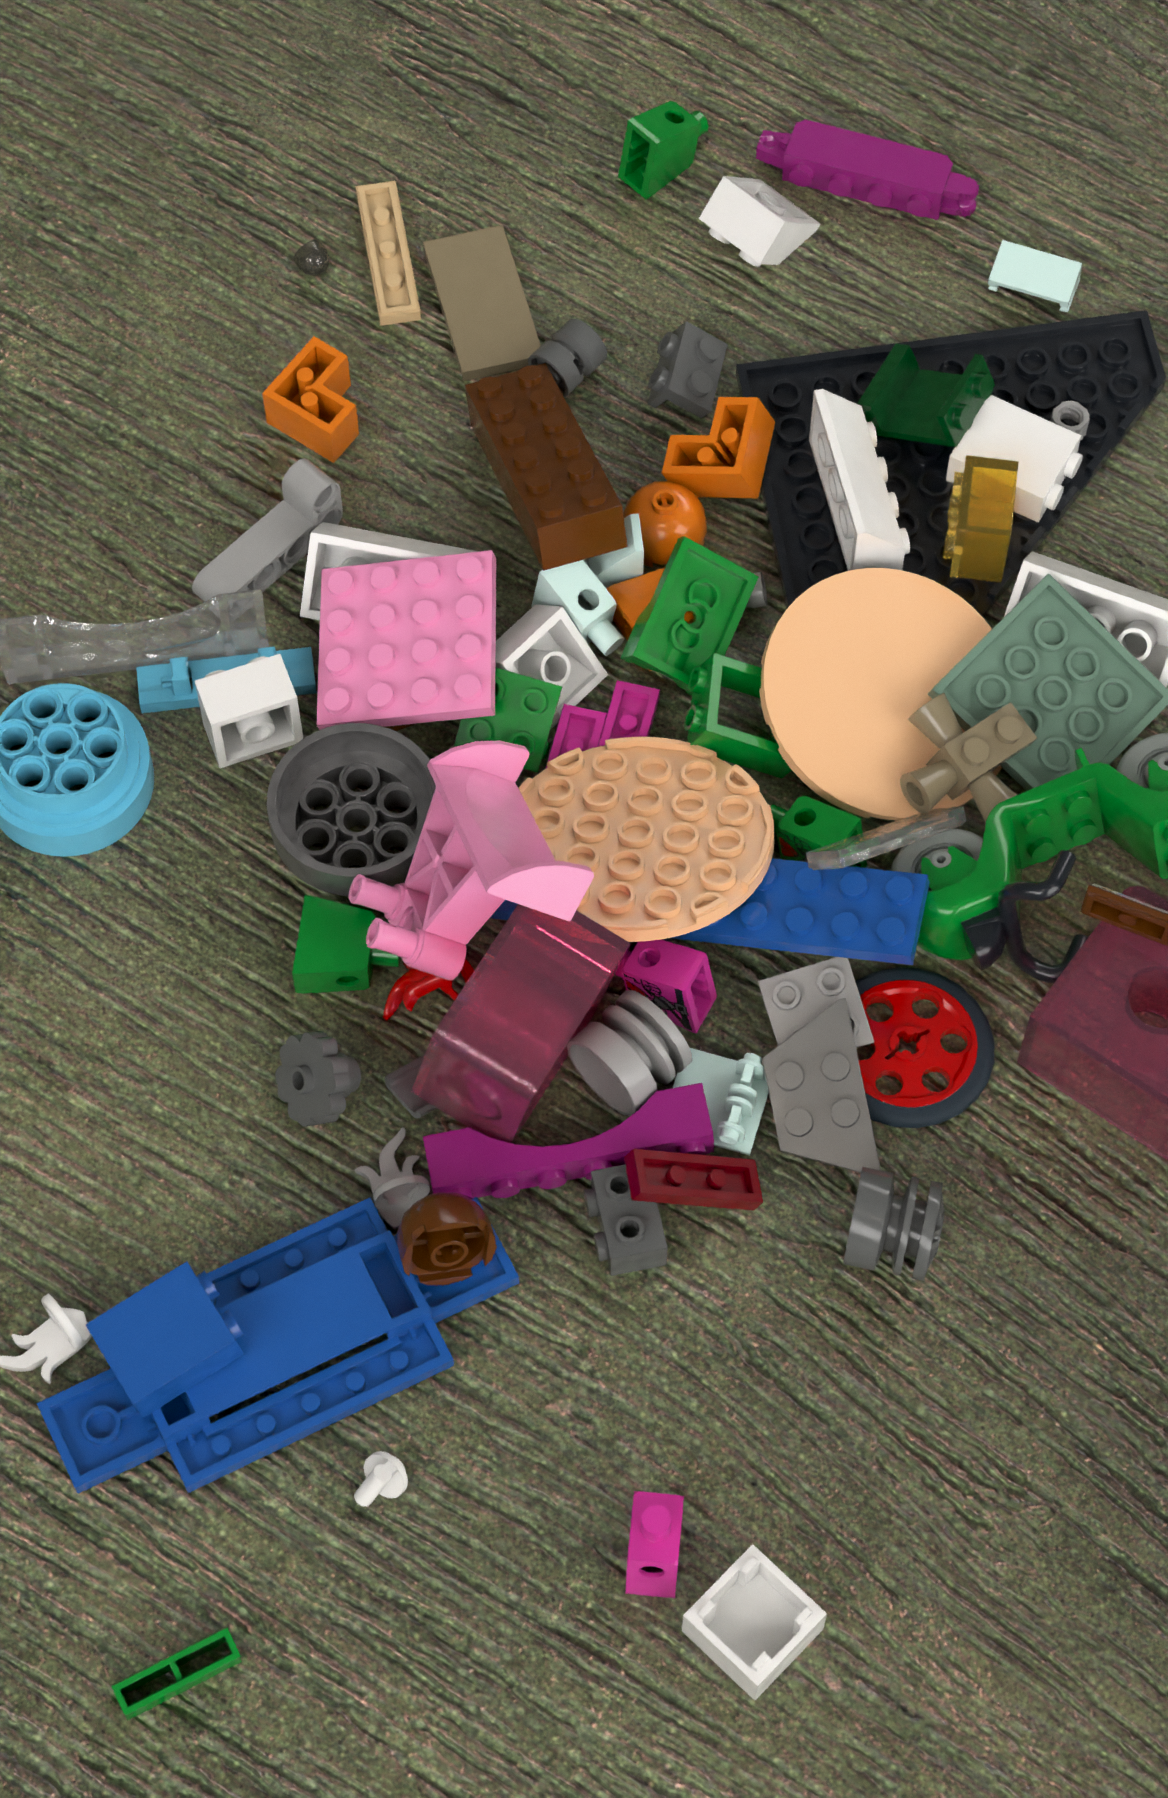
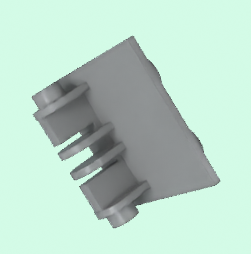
[758,957,874,1048]

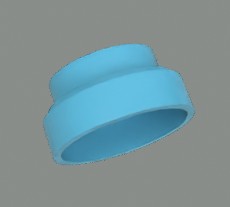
[0,683,154,857]

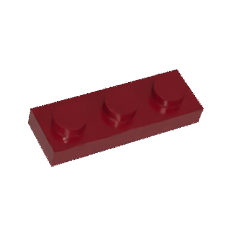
[624,1149,763,1211]

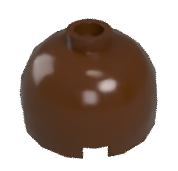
[397,1192,497,1285]

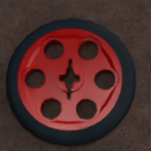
[855,967,995,1128]

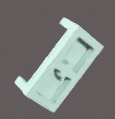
[988,240,1082,313]

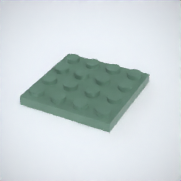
[928,573,1168,791]

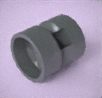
[528,319,607,398]

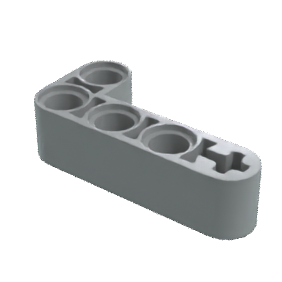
[192,458,343,619]

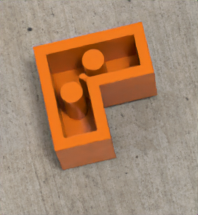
[262,336,359,463]
[661,397,775,499]

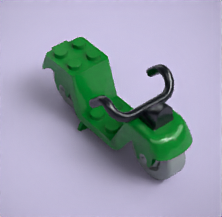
[890,732,1168,983]

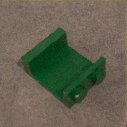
[857,343,995,447]

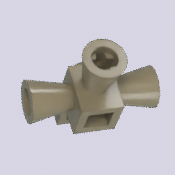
[900,693,1037,824]

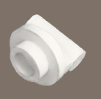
[354,1451,408,1507]

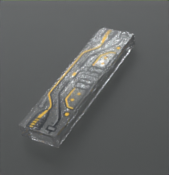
[806,806,967,870]

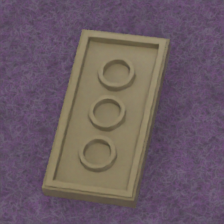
[423,225,541,381]

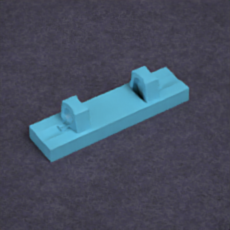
[136,647,317,713]

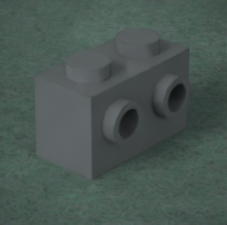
[584,1165,668,1276]

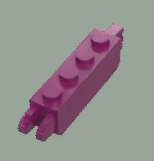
[756,119,979,220]

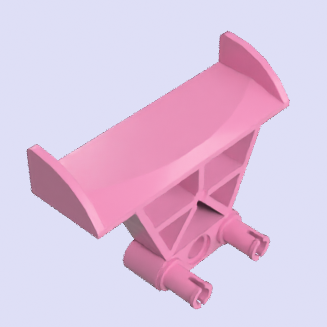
[348,740,594,980]

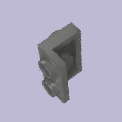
[648,321,728,418]

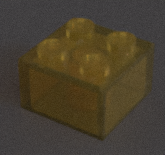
[943,455,1019,582]

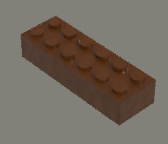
[464,363,628,571]

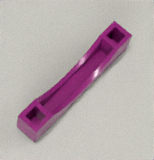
[423,1083,714,1199]

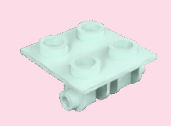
[673,1048,769,1156]

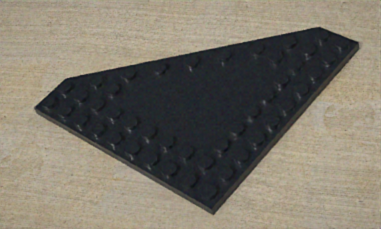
[736,310,1166,617]

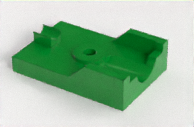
[620,536,759,696]

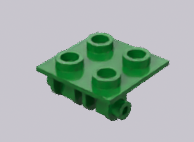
[454,667,562,773]

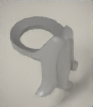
[355,1127,430,1229]

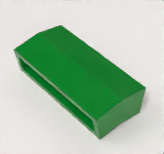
[111,1626,242,1720]

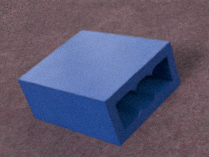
[85,1261,244,1418]

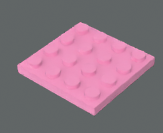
[316,550,496,730]

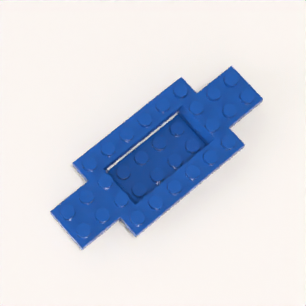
[37,1197,519,1494]

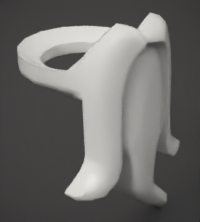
[0,1294,92,1384]

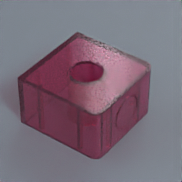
[1017,886,1168,1160]
[411,904,631,1143]

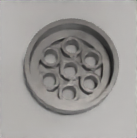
[267,723,436,897]

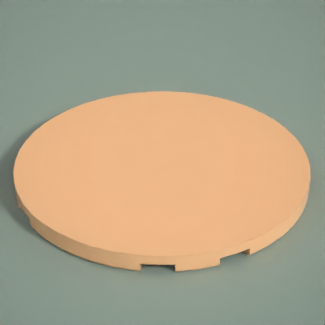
[759,568,1002,823]
[518,737,774,942]

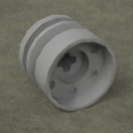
[567,990,692,1116]

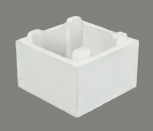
[682,1544,827,1700]

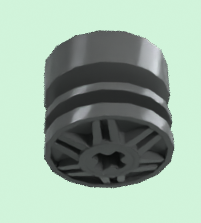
[843,1167,945,1281]

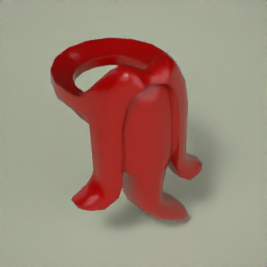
[383,959,480,1020]

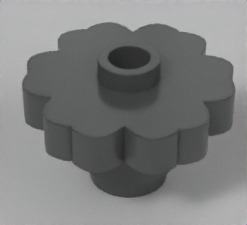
[275,1031,361,1127]

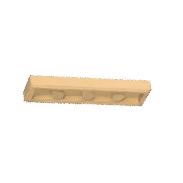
[355,180,421,326]

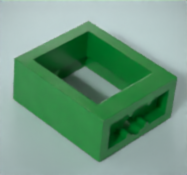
[684,653,791,779]

